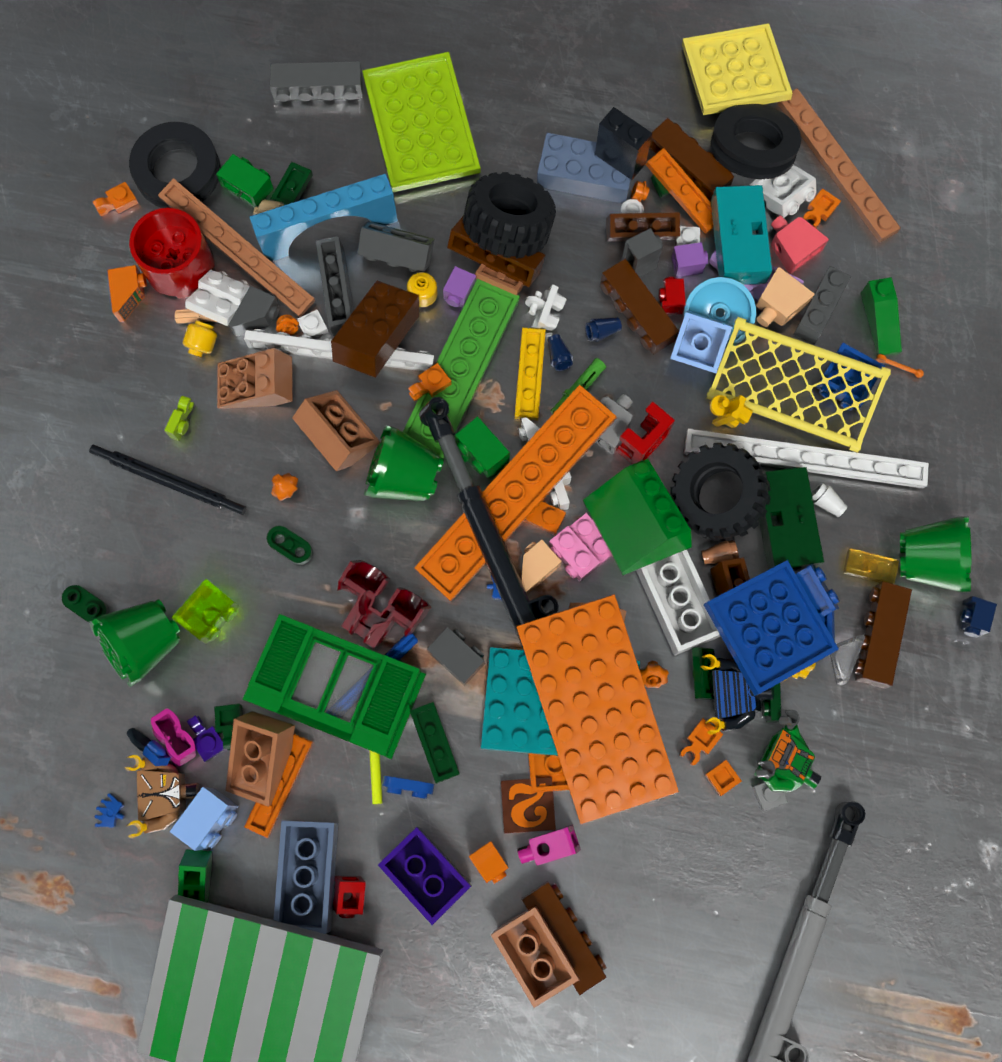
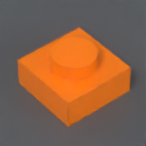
[705,760,742,796]

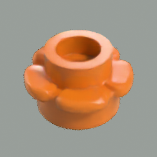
[630,181,650,202]
[276,314,299,336]

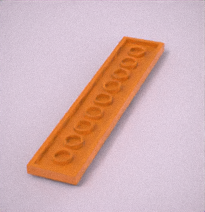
[414,385,617,601]

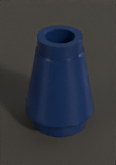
[585,317,622,342]
[547,334,573,371]

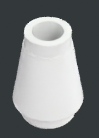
[812,483,848,517]

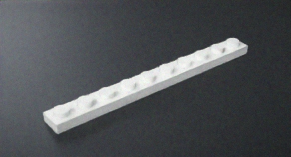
[684,429,929,489]

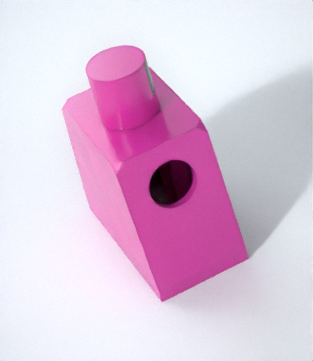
[517,825,581,866]

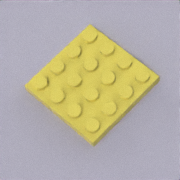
[682,23,793,115]

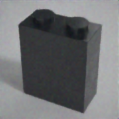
[595,107,652,180]

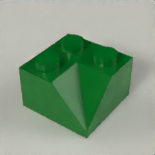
[455,416,510,478]

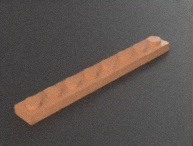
[777,88,901,243]
[158,178,315,318]

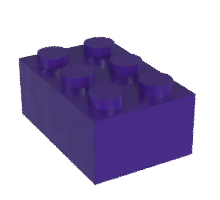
[378,827,472,925]

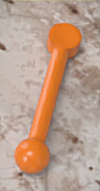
[876,354,924,378]

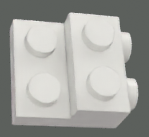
[749,165,816,218]
[185,270,250,326]

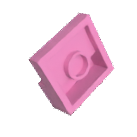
[549,513,612,582]

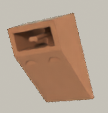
[217,348,292,409]

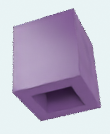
[671,242,708,278]
[443,266,476,308]

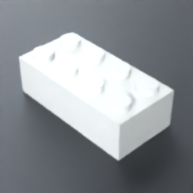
[636,550,720,656]

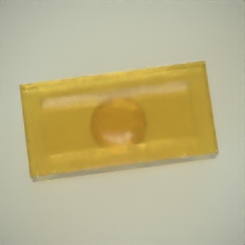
[843,548,899,584]

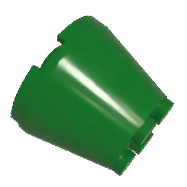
[364,425,444,501]
[900,516,972,592]
[90,599,180,687]

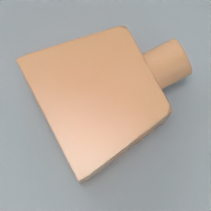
[756,267,815,327]

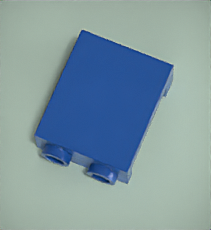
[796,564,840,618]

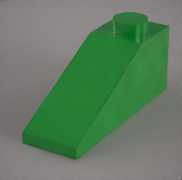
[861,277,902,356]
[178,849,212,903]

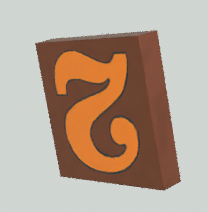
[501,777,556,834]

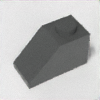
[228,286,280,337]

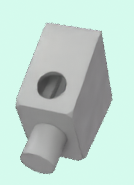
[595,394,633,455]

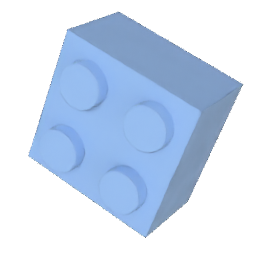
[670,311,733,373]
[170,787,239,851]

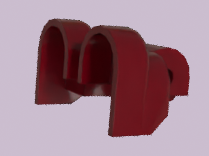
[337,560,431,648]

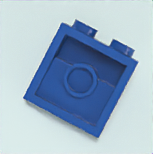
[816,343,885,411]

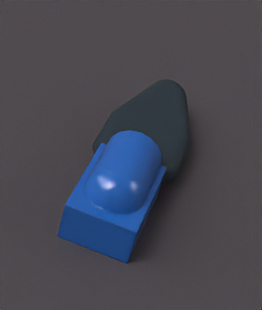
[127,728,171,766]

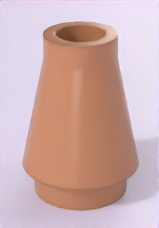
[701,540,739,565]

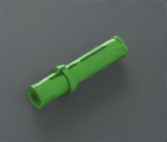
[550,358,606,414]

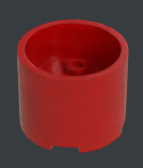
[129,208,215,298]

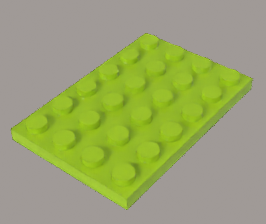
[362,52,481,192]

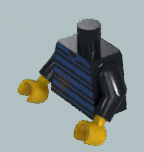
[701,654,774,735]

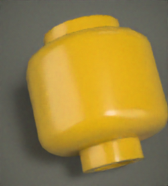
[407,272,438,307]
[182,320,217,358]

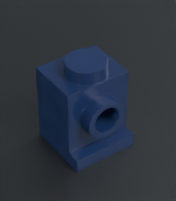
[960,596,997,637]

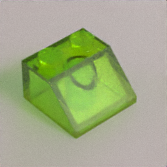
[171,579,239,644]

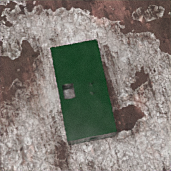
[759,467,824,571]

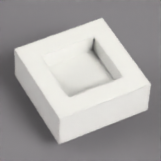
[675,226,700,246]
[297,309,329,339]

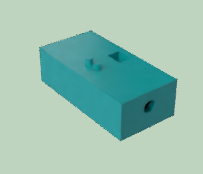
[711,185,772,285]

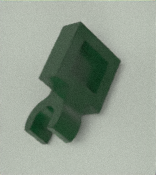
[214,704,243,751]

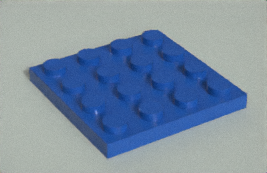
[703,560,839,696]

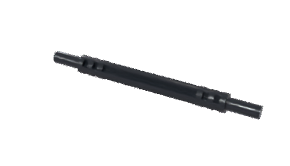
[89,444,247,515]

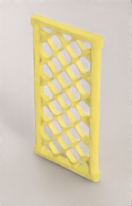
[706,317,891,453]

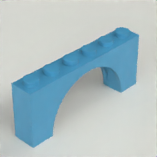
[250,174,398,262]

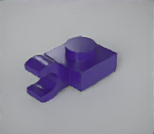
[187,715,225,762]

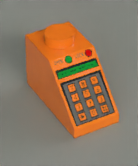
[107,265,147,322]

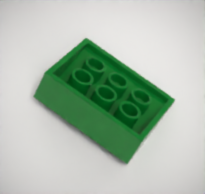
[583,459,692,575]

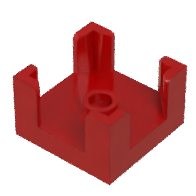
[616,401,675,465]

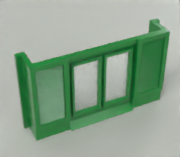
[242,614,426,760]

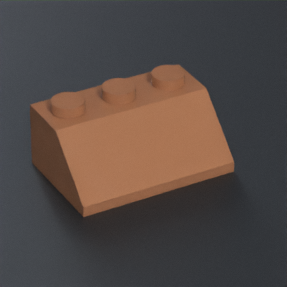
[292,390,381,471]
[491,906,580,1008]

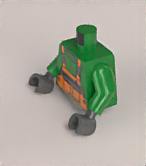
[754,710,822,792]

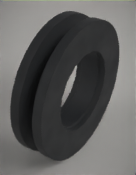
[710,104,801,179]
[129,122,221,208]

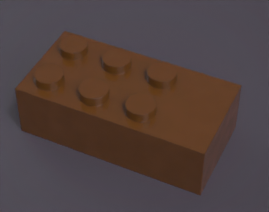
[331,280,419,378]

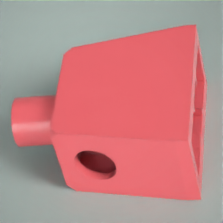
[771,215,829,274]

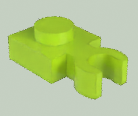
[164,396,194,441]

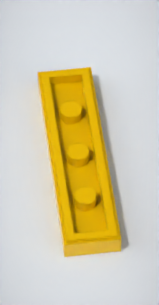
[515,327,546,421]

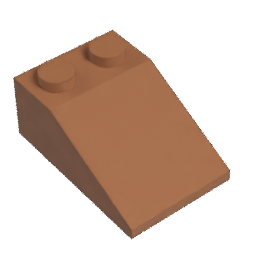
[225,711,295,807]

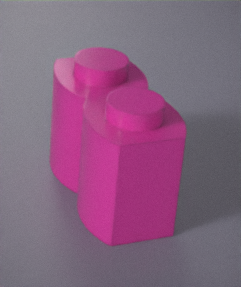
[151,708,196,767]

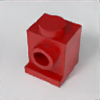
[659,277,686,315]
[333,876,366,918]

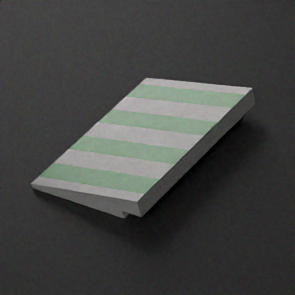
[136,895,383,1062]

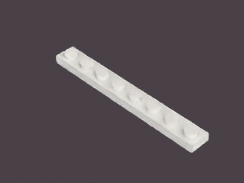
[244,329,435,371]

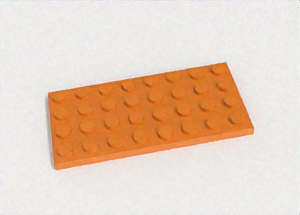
[516,594,679,824]

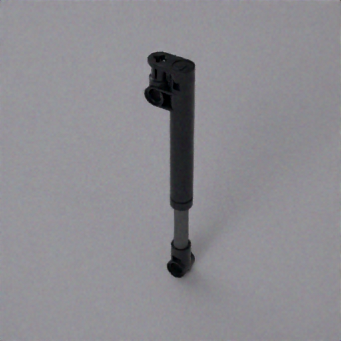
[419,397,559,650]

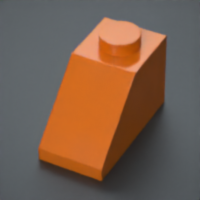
[469,841,509,884]

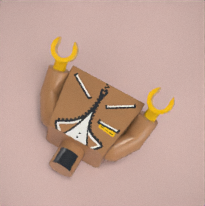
[125,755,200,838]

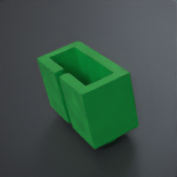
[216,154,274,207]

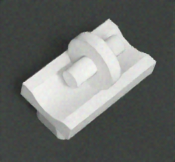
[525,284,566,331]

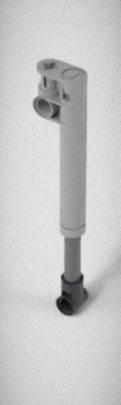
[747,802,866,1062]

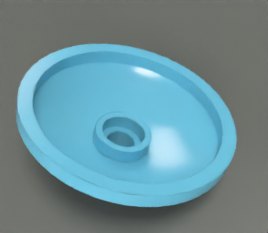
[684,277,756,349]

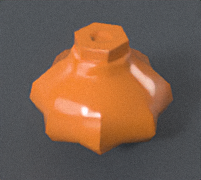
[271,473,298,501]
[640,660,669,688]

